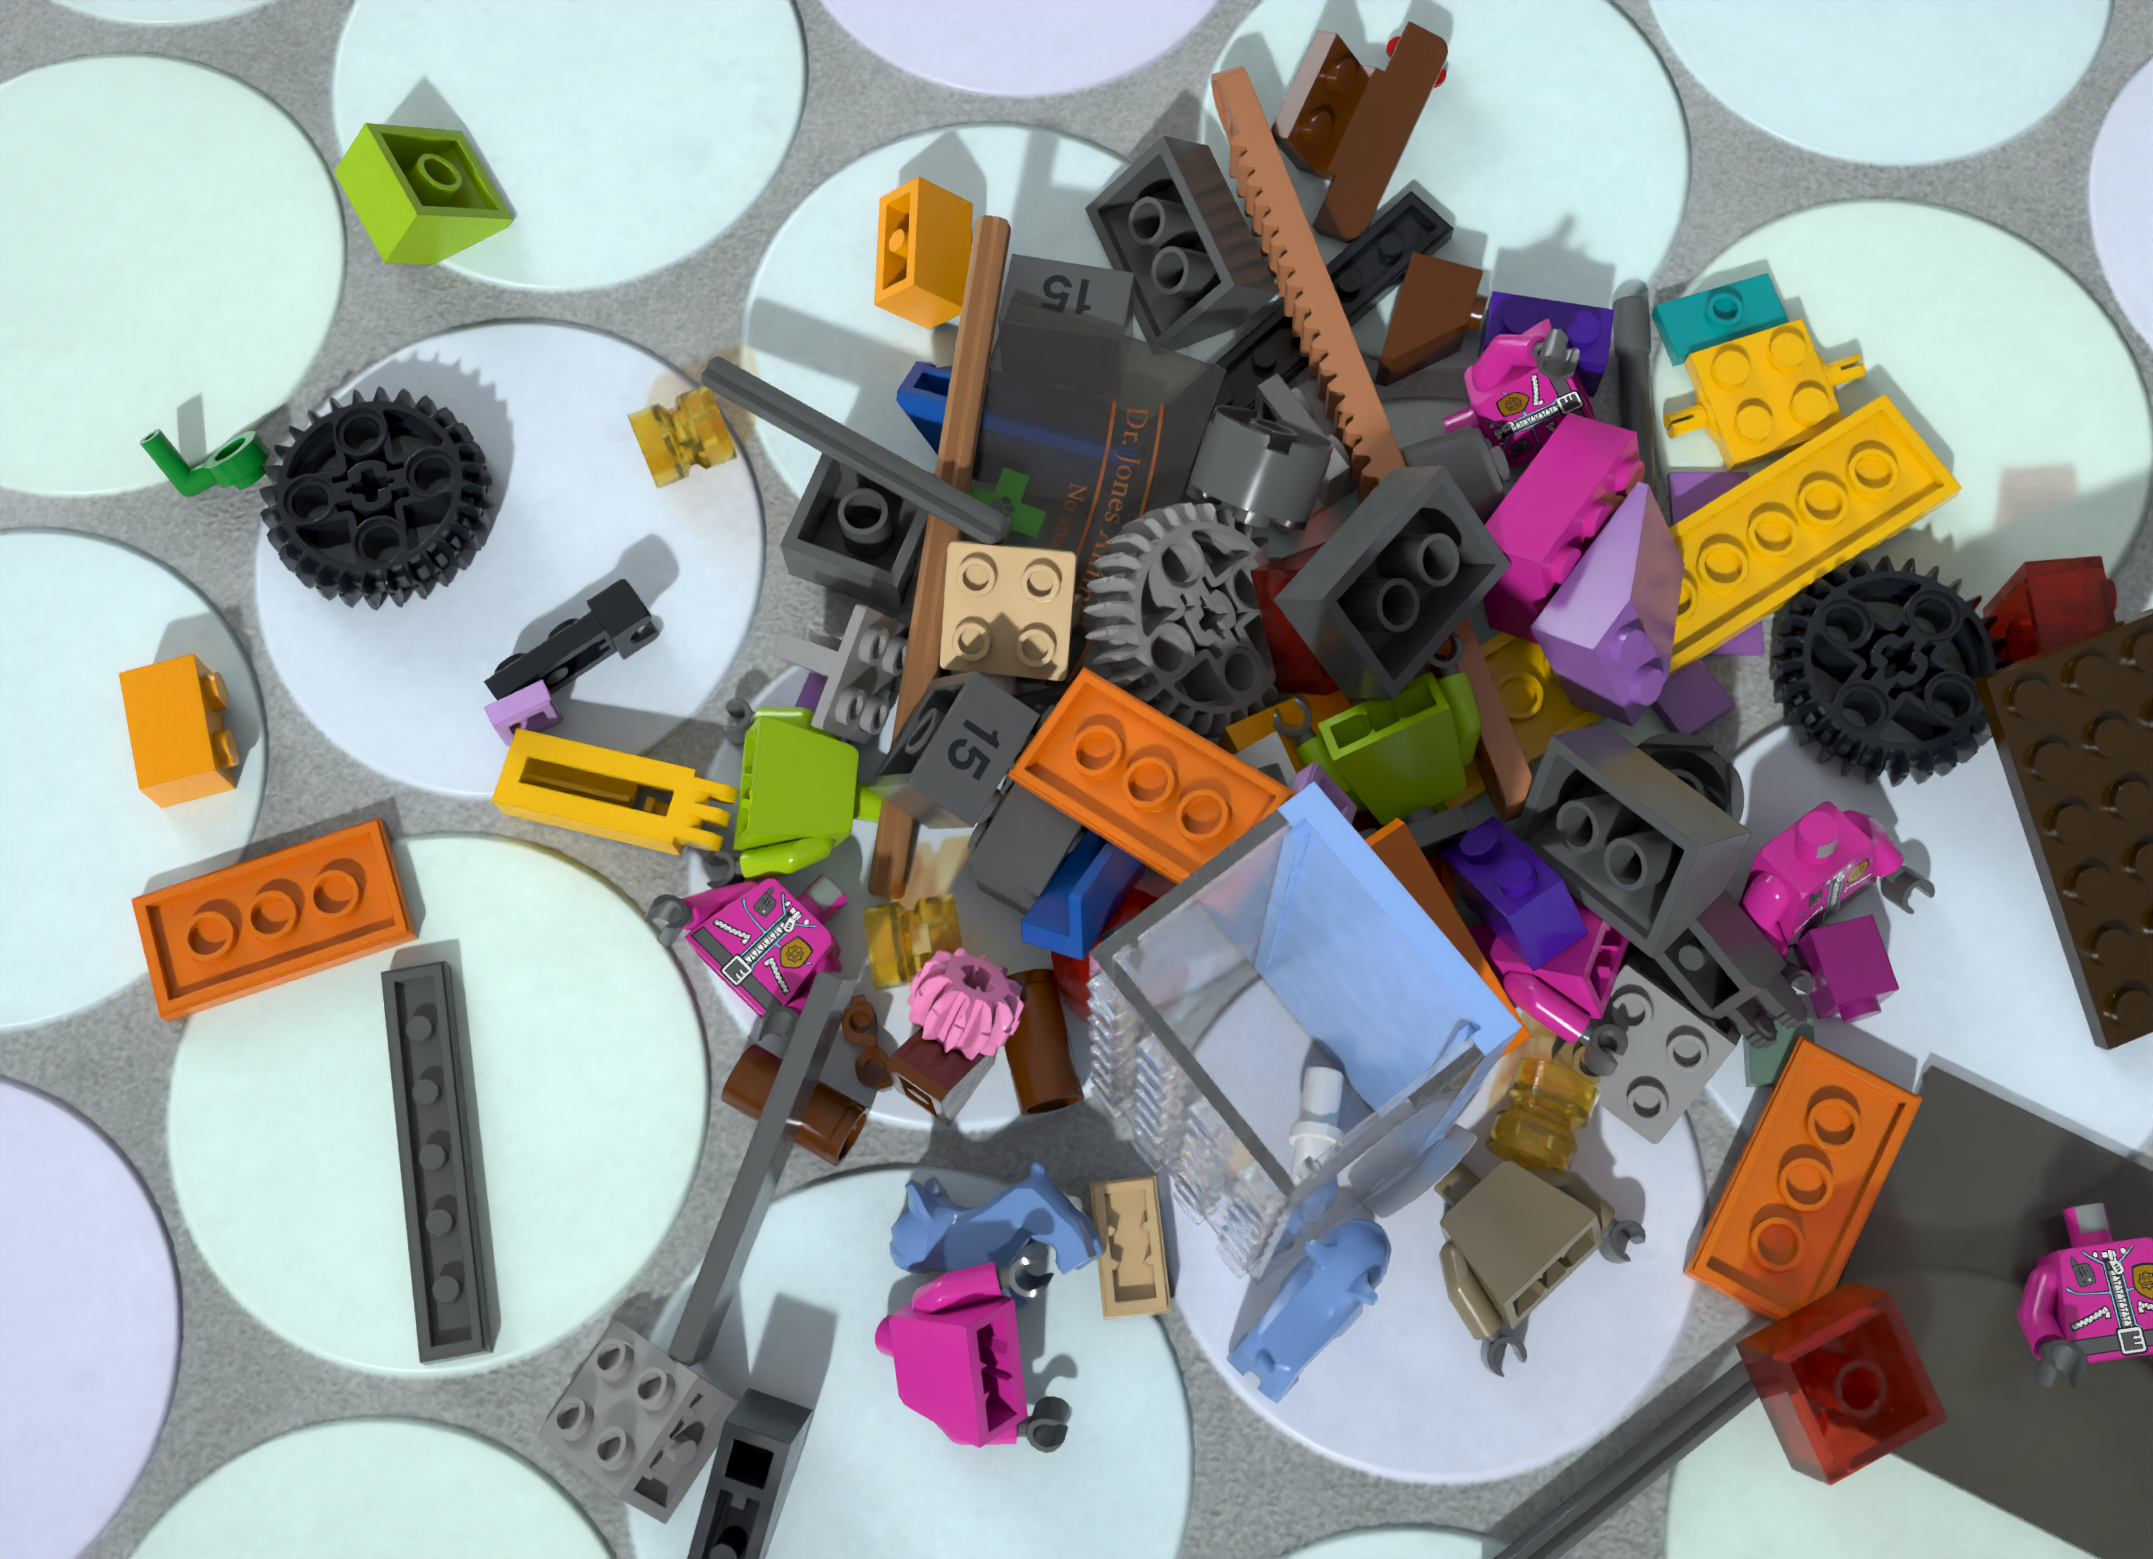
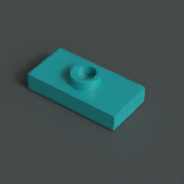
[1651,273,1789,367]

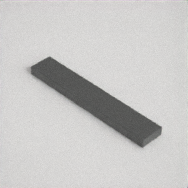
[381,961,493,1365]
[668,971,858,1367]

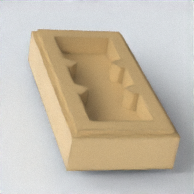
[1089,1175,1171,1320]

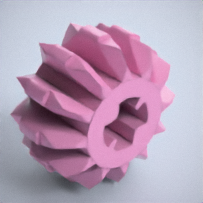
[907,948,1024,1060]

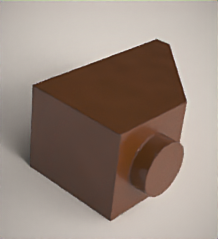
[1375,252,1489,387]
[885,1027,994,1126]

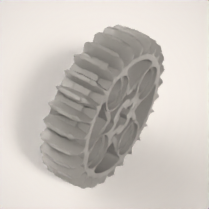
[1083,502,1298,739]

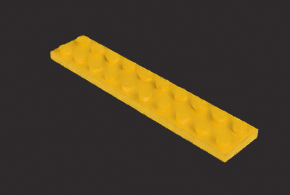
[1435,394,1962,810]

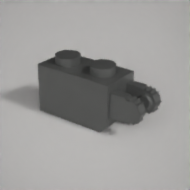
[1654,889,1808,1050]

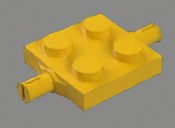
[1663,319,1866,472]

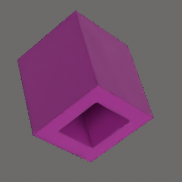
[1793,914,1899,1023]

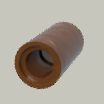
[1004,969,1084,1115]
[721,1044,869,1167]

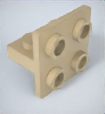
[940,540,1082,681]

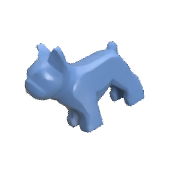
[889,1161,1105,1311]
[1226,1219,1392,1404]

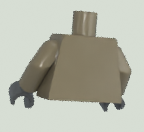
[1434,1160,1646,1377]

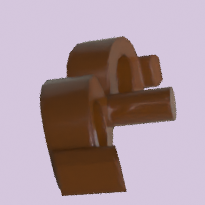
[841,994,893,1093]

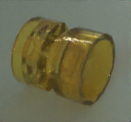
[627,386,737,489]
[863,893,963,991]
[1484,1057,1601,1172]

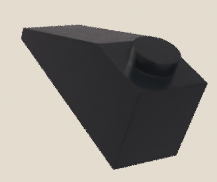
[687,1388,813,1559]

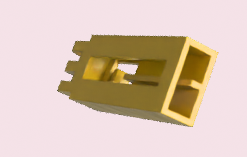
[491,728,739,856]

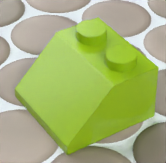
[334,123,513,265]

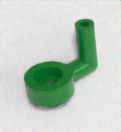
[140,429,271,497]

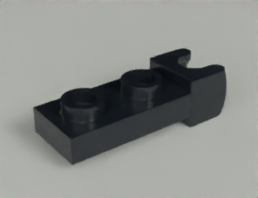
[484,579,660,701]

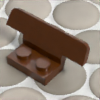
[1271,21,1448,243]

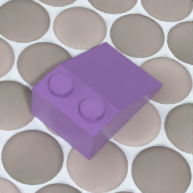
[1530,481,1685,727]

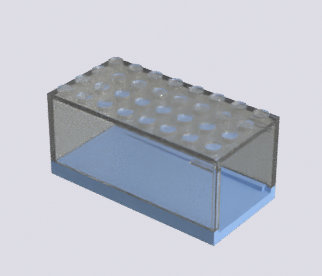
[1087,781,1522,1286]

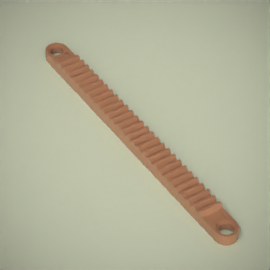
[1211,66,1534,822]

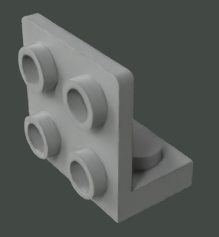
[1551,948,1741,1144]
[539,1321,739,1525]

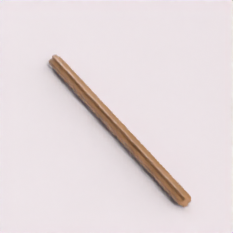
[868,215,1011,899]

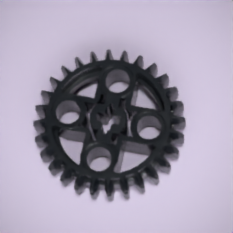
[259,386,495,611]
[1769,555,2014,787]

